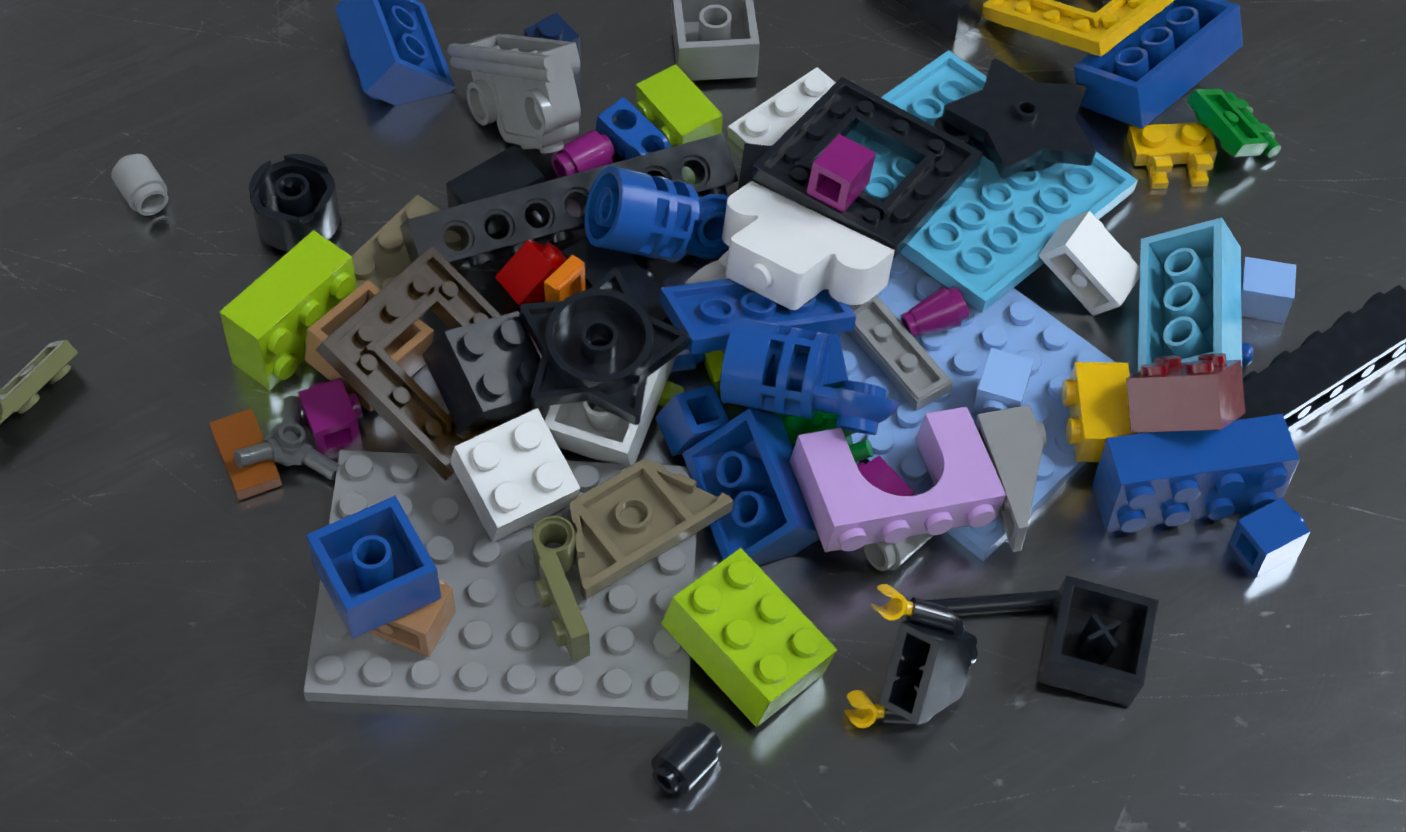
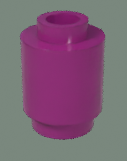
[551,130,615,178]

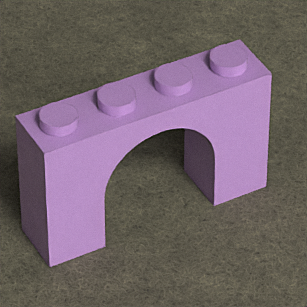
[790,406,1007,552]

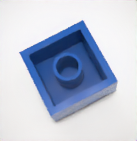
[306,495,441,639]

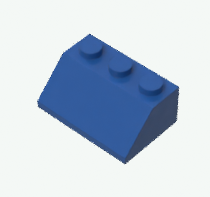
[335,0,455,106]
[682,408,820,565]

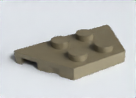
[569,458,733,599]

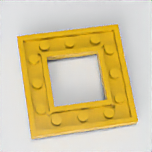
[982,0,1175,57]

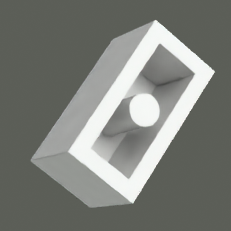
[1038,211,1140,316]

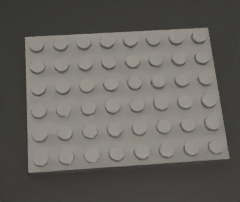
[304,450,697,719]

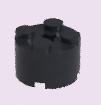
[249,154,340,251]

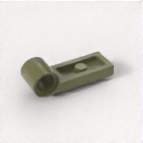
[0,339,78,424]
[532,516,590,662]

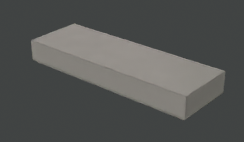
[848,295,953,411]

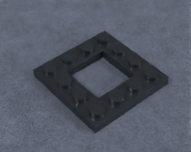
[750,77,983,258]

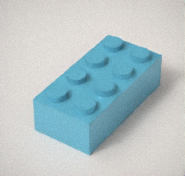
[1138,217,1242,372]

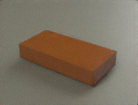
[209,408,282,501]

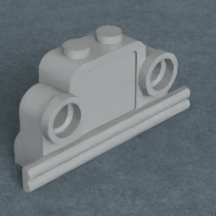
[447,34,581,153]

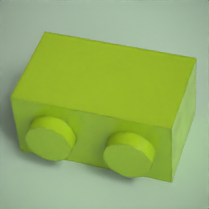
[634,64,723,147]

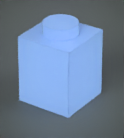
[1241,257,1296,324]
[972,348,1034,416]

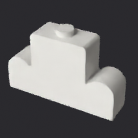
[722,181,895,310]

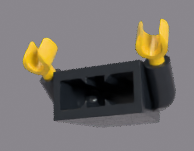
[844,584,978,729]

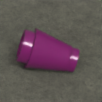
[901,286,969,337]

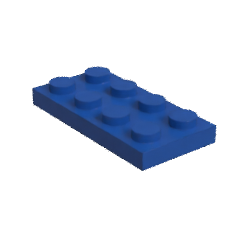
[659,279,856,355]

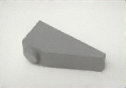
[975,405,1047,552]

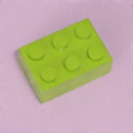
[219,230,357,391]
[661,548,837,727]

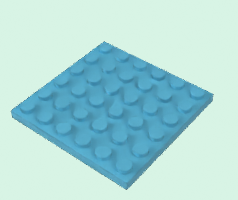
[845,50,1138,313]

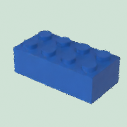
[1074,0,1243,129]
[1092,414,1300,533]

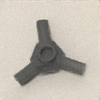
[234,396,340,481]

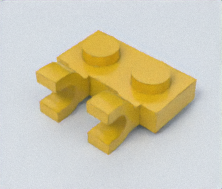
[1127,122,1217,189]

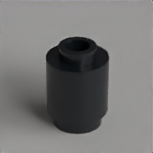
[651,722,722,794]

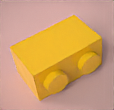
[1061,362,1138,462]

